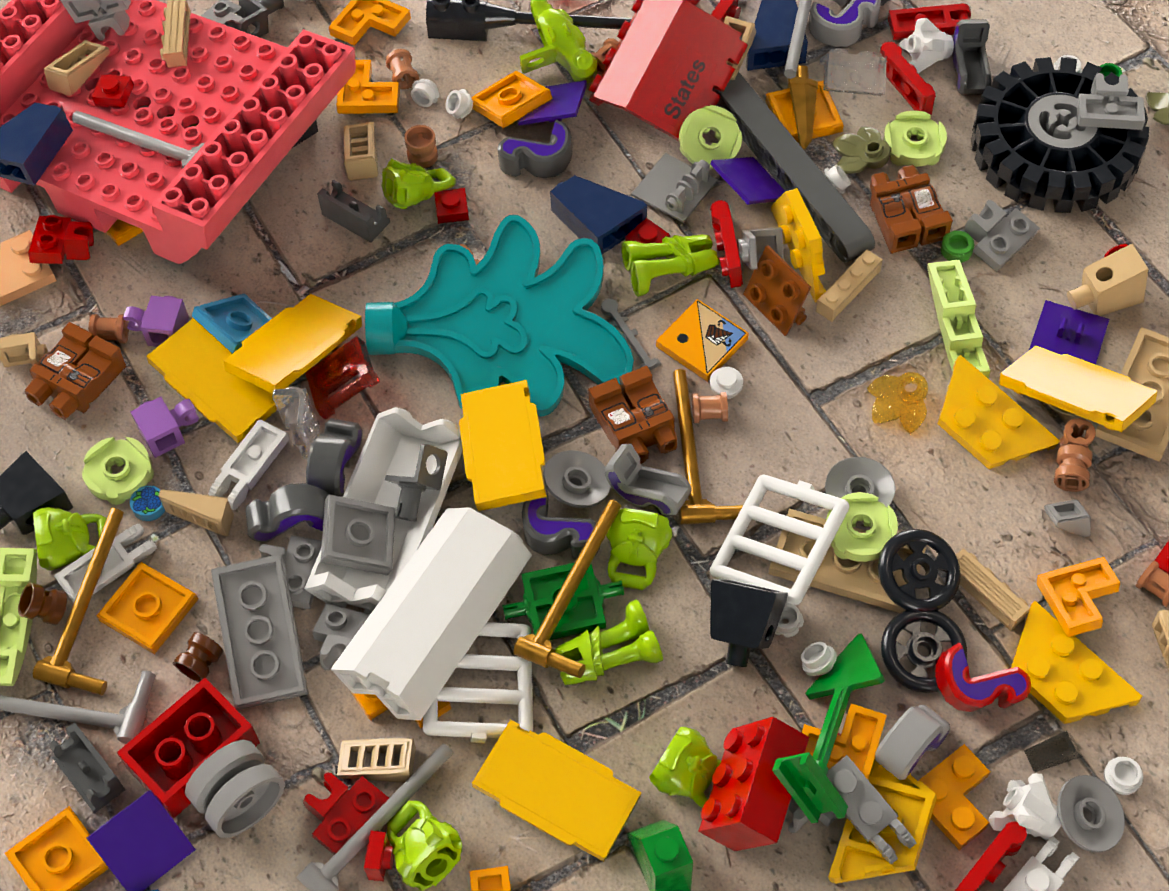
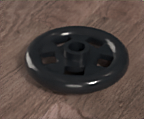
[878,529,961,612]
[881,610,967,693]

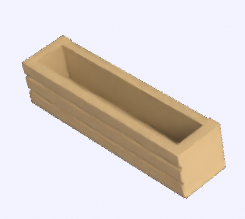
[160,0,191,68]
[816,250,883,322]
[956,548,1030,631]

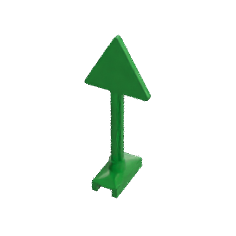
[772,633,885,823]

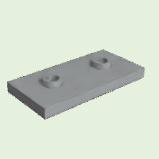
[211,554,309,710]

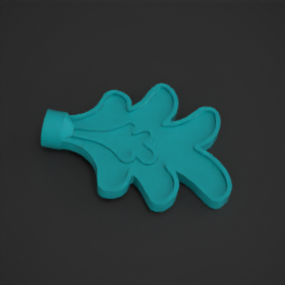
[365,214,634,417]

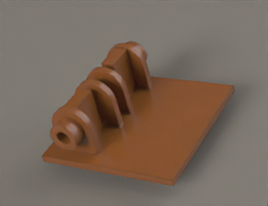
[743,245,811,336]

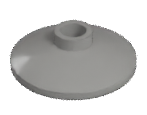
[543,450,611,508]
[825,457,895,507]
[1057,775,1125,852]

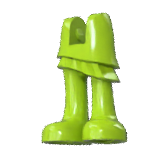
[621,234,720,297]
[554,599,663,686]

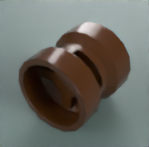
[18,582,67,626]
[173,632,224,682]

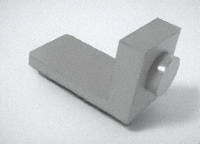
[737,227,784,270]

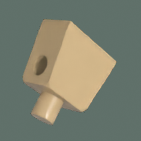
[1067,244,1148,316]

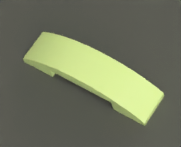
[0,548,37,686]

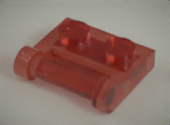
[305,336,380,420]

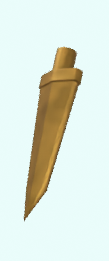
[788,65,818,150]

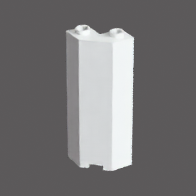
[304,407,463,615]
[331,507,532,721]

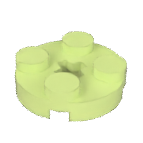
[679,105,742,170]
[883,111,947,167]
[82,437,154,505]
[826,492,898,562]

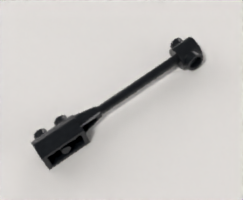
[426,0,635,41]

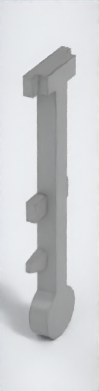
[601,298,661,370]

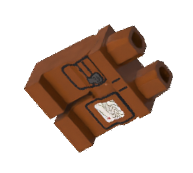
[870,165,953,254]
[24,322,127,420]
[588,365,677,464]

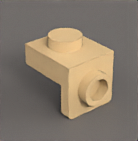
[0,332,48,368]

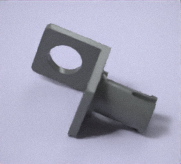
[238,0,284,37]
[385,444,448,522]

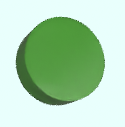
[941,230,975,263]

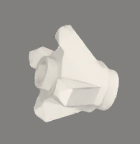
[900,18,954,73]
[989,773,1061,840]

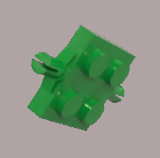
[502,563,624,640]

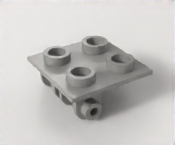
[631,153,718,223]

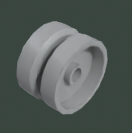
[185,740,285,838]

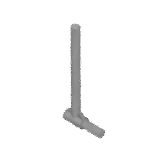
[784,0,848,79]
[72,111,205,169]
[0,671,156,744]
[296,743,453,891]

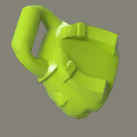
[381,158,456,209]
[33,507,107,571]
[606,508,673,591]
[649,727,721,808]
[387,801,463,891]

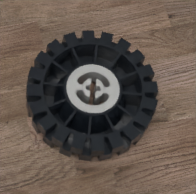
[971,57,1149,213]

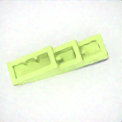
[927,260,990,379]

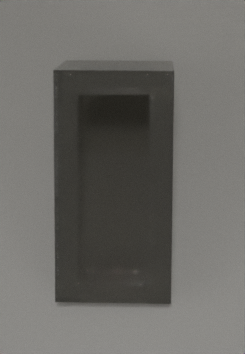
[1024,730,1083,772]

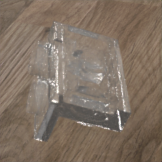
[820,48,887,96]
[272,387,320,459]

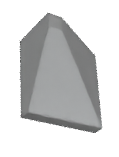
[1044,500,1091,537]

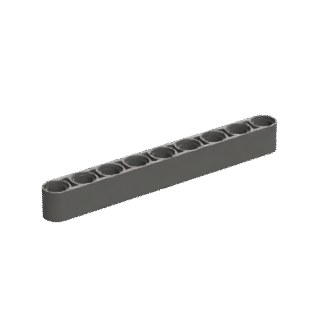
[712,65,875,263]

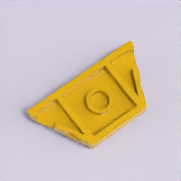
[771,188,826,303]
[937,354,1060,469]
[1011,601,1143,724]
[828,745,937,884]

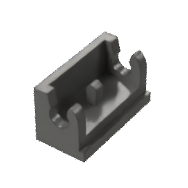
[317,180,390,243]
[50,722,125,814]

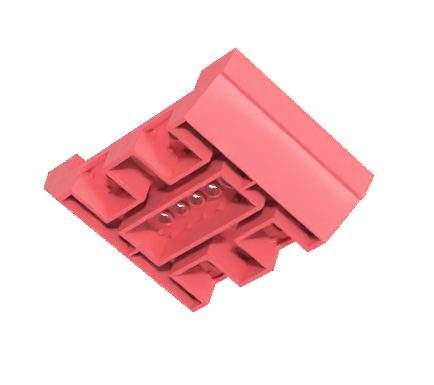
[0,0,356,264]

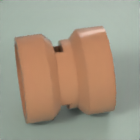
[404,125,438,168]
[1054,444,1093,492]

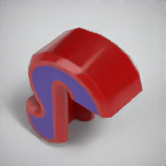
[935,642,1032,712]

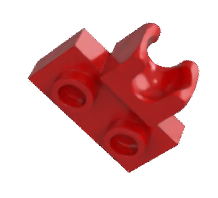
[28,215,94,264]
[303,772,389,855]

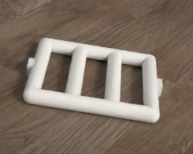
[710,475,849,605]
[423,622,533,743]

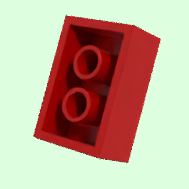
[117,678,260,819]
[698,716,810,851]

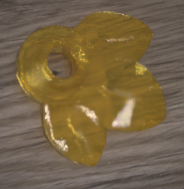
[867,372,928,434]

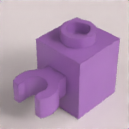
[123,295,189,347]
[130,396,199,458]

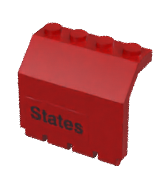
[588,0,748,141]

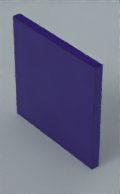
[517,80,587,125]
[710,157,785,205]
[1029,300,1110,365]
[86,790,196,891]

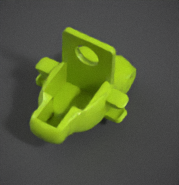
[519,0,598,84]

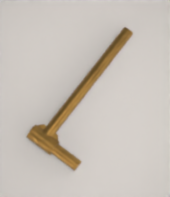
[673,369,743,524]
[513,500,622,678]
[33,508,124,695]

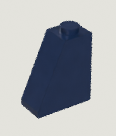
[746,0,808,71]
[0,102,73,186]
[550,175,647,255]

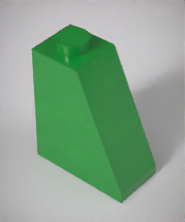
[627,820,693,891]

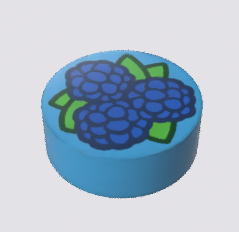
[130,486,165,521]

